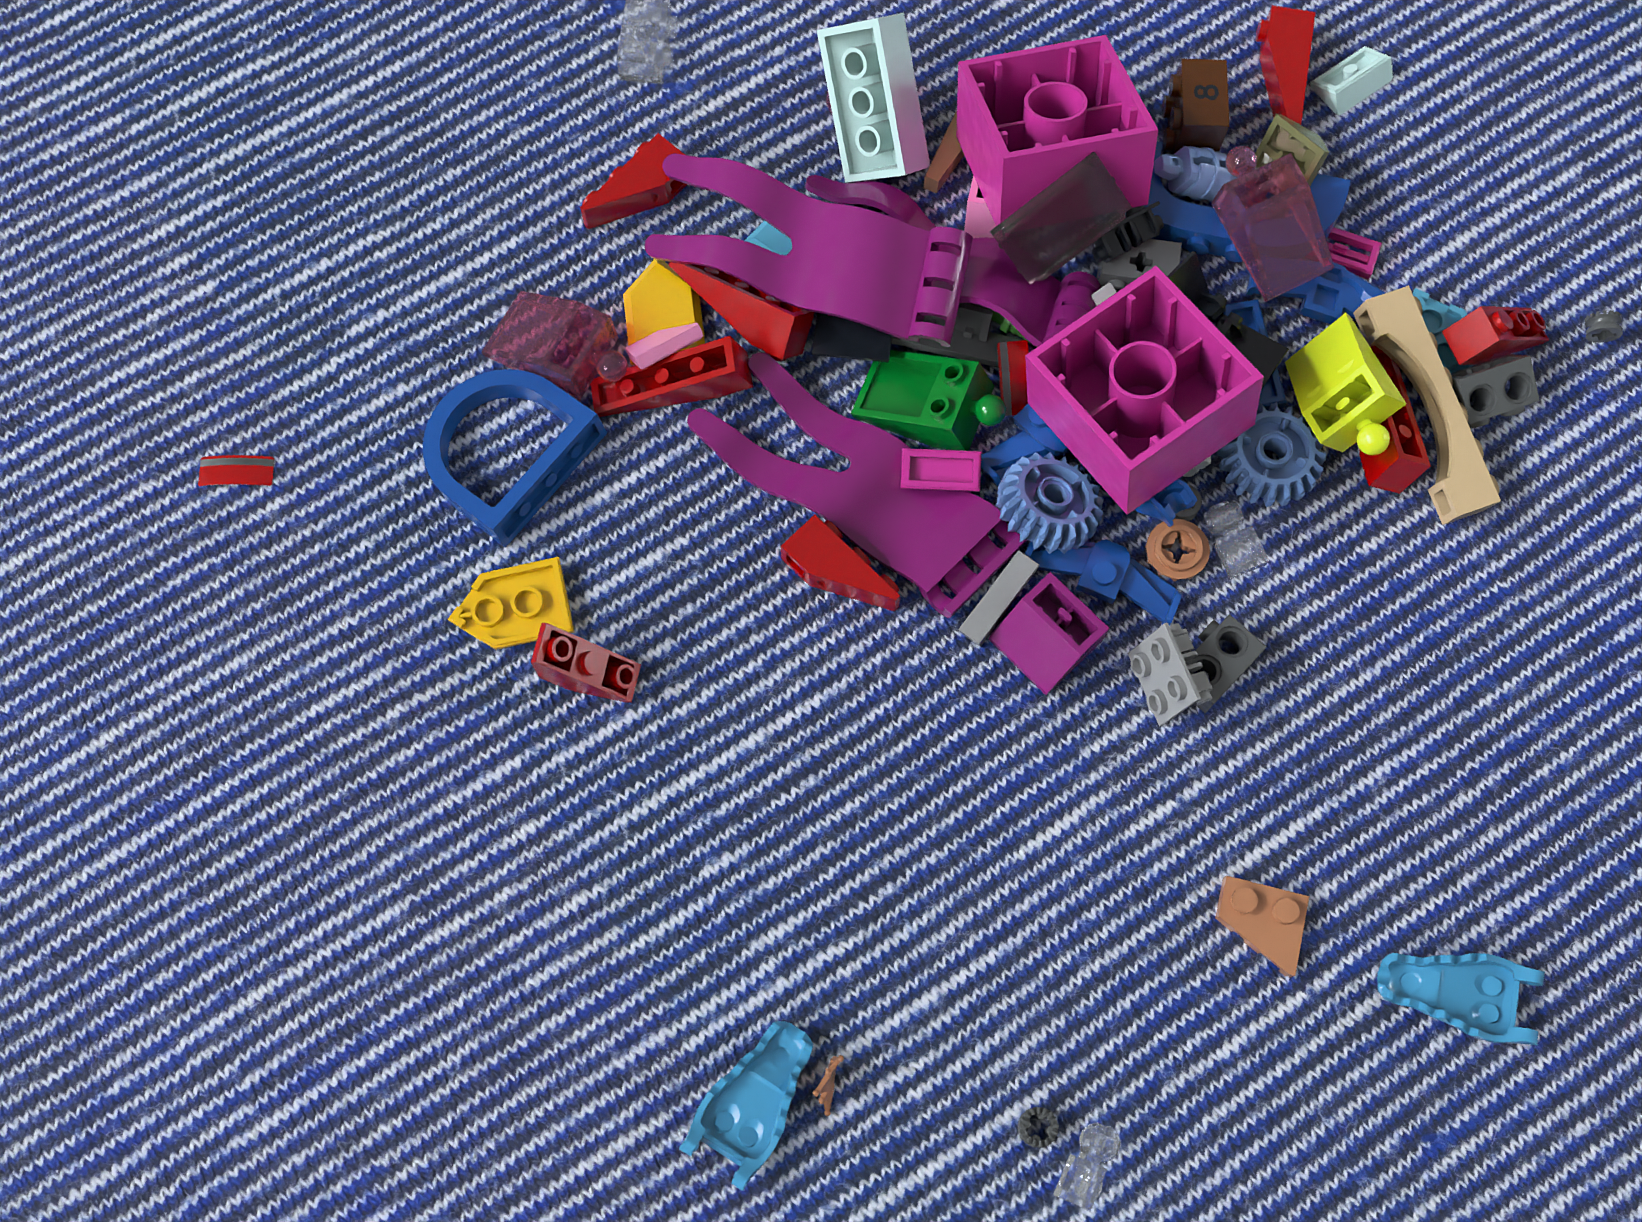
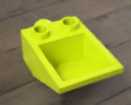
[1285,313,1407,455]

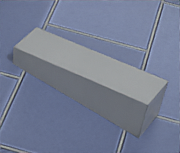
[958,550,1039,647]

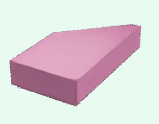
[625,323,704,369]

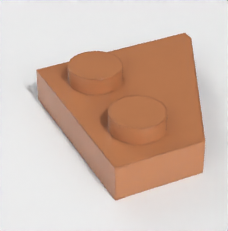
[1215,875,1309,977]

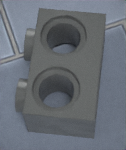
[1451,354,1540,428]
[1183,614,1267,713]

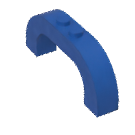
[1145,141,1350,263]

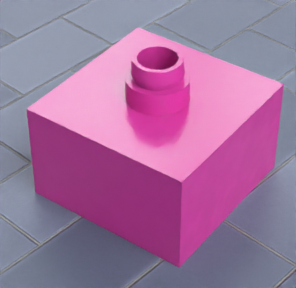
[956,35,1158,233]
[1025,266,1264,515]

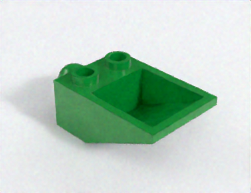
[851,350,1006,451]

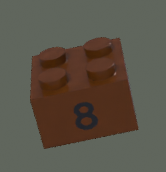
[1162,59,1230,155]

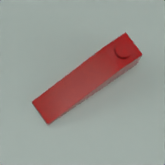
[1255,5,1316,125]
[669,262,814,361]
[590,336,753,417]
[1359,346,1431,494]

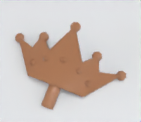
[813,1055,844,1116]

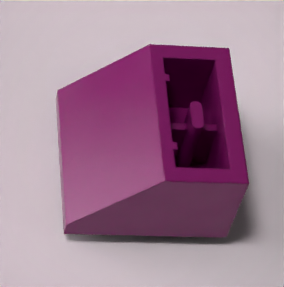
[988,572,1109,695]

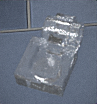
[1204,501,1269,579]
[1053,1123,1121,1212]

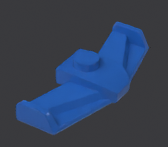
[1245,256,1386,324]
[981,404,1069,487]
[1025,539,1182,626]

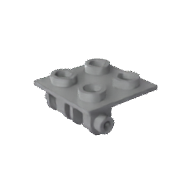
[1128,623,1213,727]

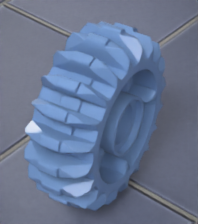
[1217,402,1326,508]
[996,452,1104,554]

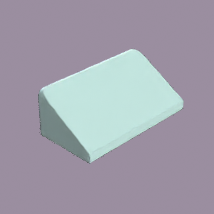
[1310,46,1393,115]

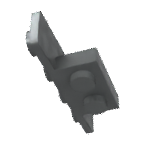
[891,303,1023,368]

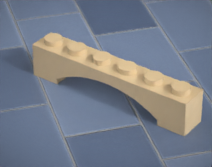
[1353,285,1501,525]

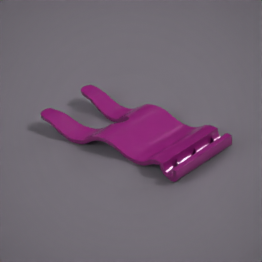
[644,154,973,347]
[805,175,1101,347]
[687,352,1028,618]

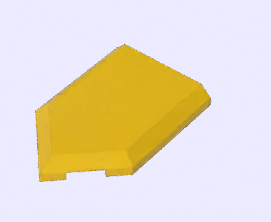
[623,259,705,365]
[448,557,574,650]

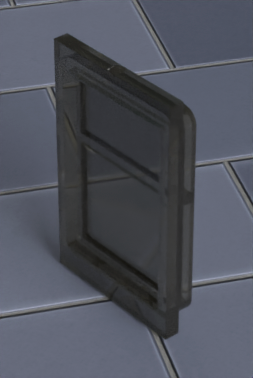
[990,152,1132,284]

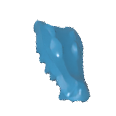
[1377,953,1545,1045]
[679,1021,813,1191]

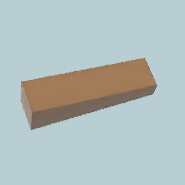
[923,110,964,193]

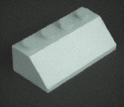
[817,13,930,183]

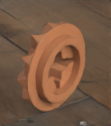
[1145,519,1210,582]

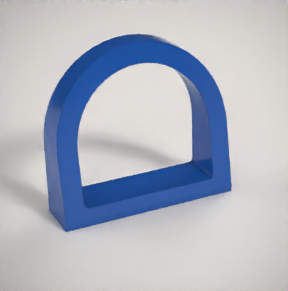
[423,369,607,548]

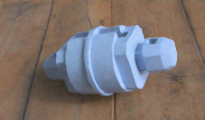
[1154,146,1249,202]

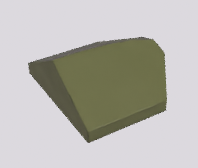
[1252,114,1329,201]

